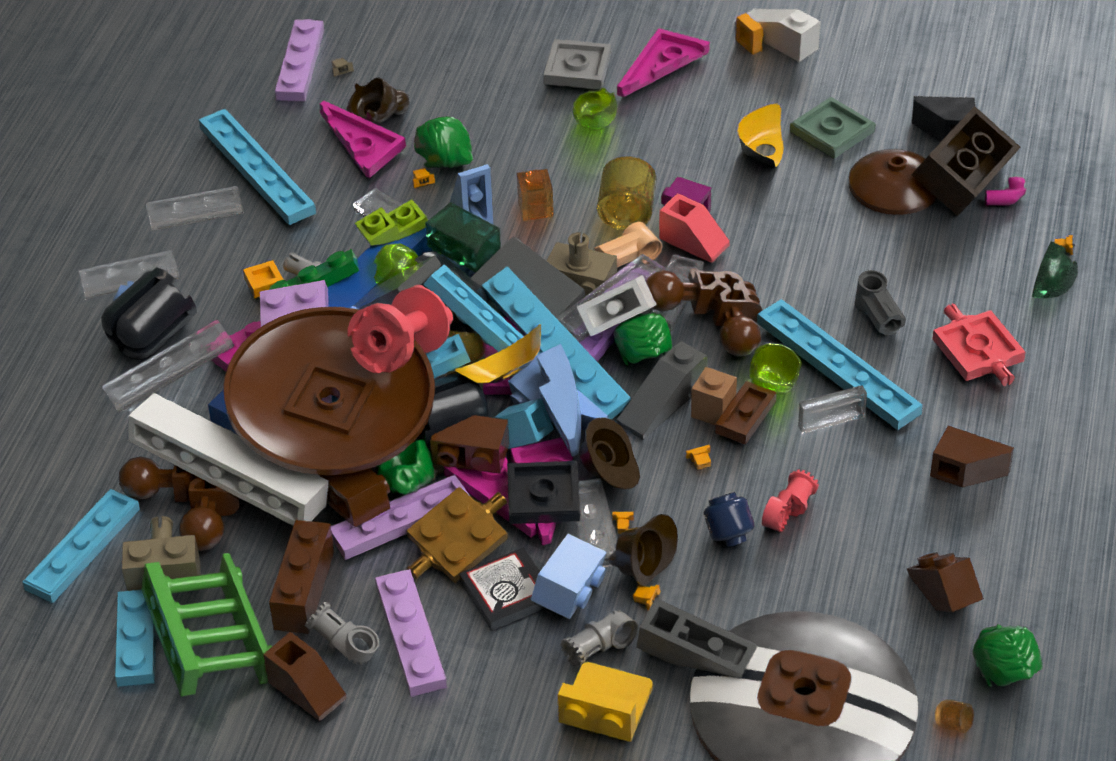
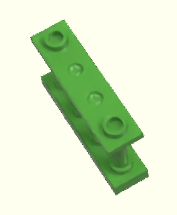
[141,553,272,696]

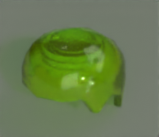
[573,87,618,130]
[373,243,418,284]
[749,343,802,395]

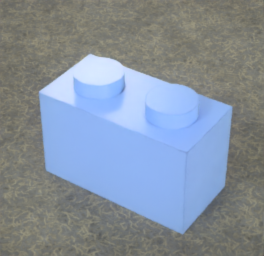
[531,534,607,619]

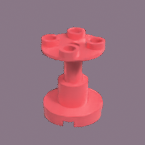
[348,285,453,373]

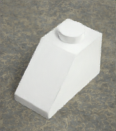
[577,275,656,336]

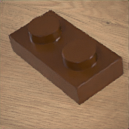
[715,381,777,445]

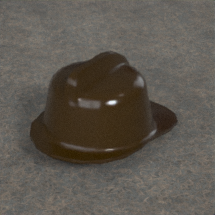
[580,417,640,490]
[609,514,678,585]

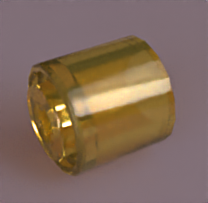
[596,156,657,231]

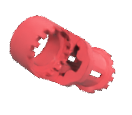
[762,469,819,532]

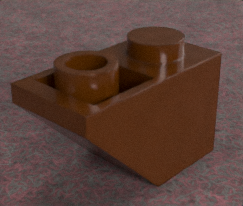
[430,415,509,474]
[930,426,1014,488]
[907,552,984,612]
[263,632,347,721]

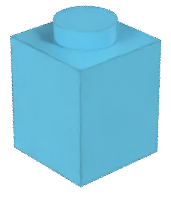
[494,398,554,449]

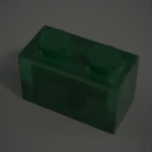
[425,202,501,273]

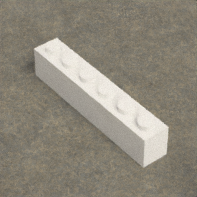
[128,393,328,526]

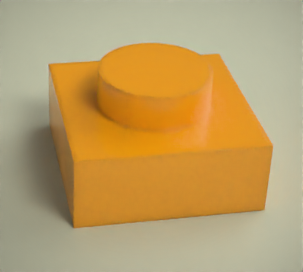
[736,13,764,55]
[243,260,283,298]

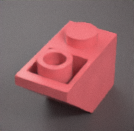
[659,193,730,263]

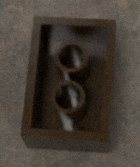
[912,106,1021,216]

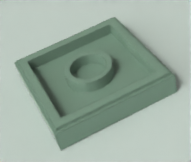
[790,97,876,159]

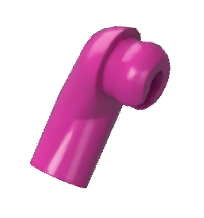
[985,177,1026,206]

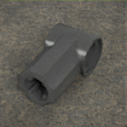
[854,270,906,336]

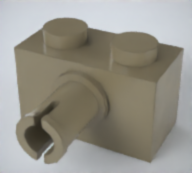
[546,232,617,301]
[122,516,201,591]

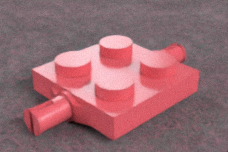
[932,304,1025,386]

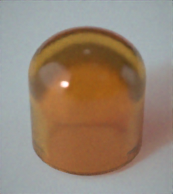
[935,699,974,733]

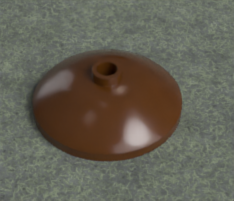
[849,149,938,215]

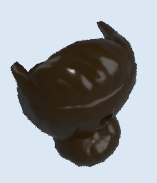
[346,77,410,125]

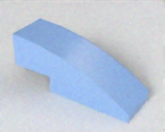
[536,344,581,457]

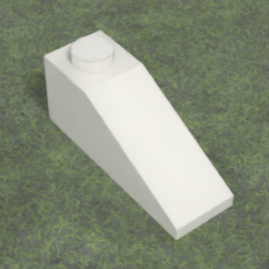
[734,9,820,62]

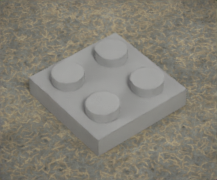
[544,39,611,89]

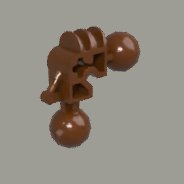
[646,268,763,357]
[119,456,240,551]

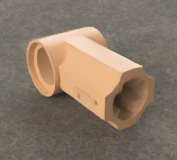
[594,221,663,267]

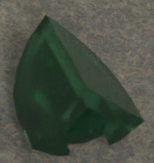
[1032,241,1078,299]

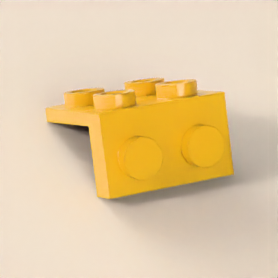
[558,662,653,742]

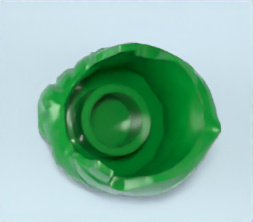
[414,116,474,168]
[613,313,672,366]
[375,440,434,494]
[972,624,1043,687]

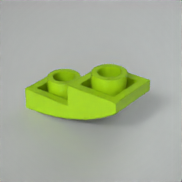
[355,199,430,245]

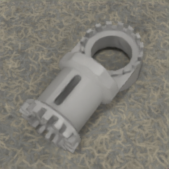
[305,602,379,664]
[560,610,638,668]

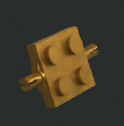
[406,486,508,583]

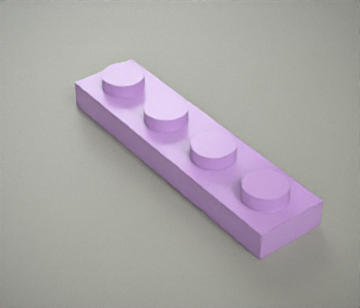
[275,19,324,102]
[331,475,471,560]
[375,569,447,697]

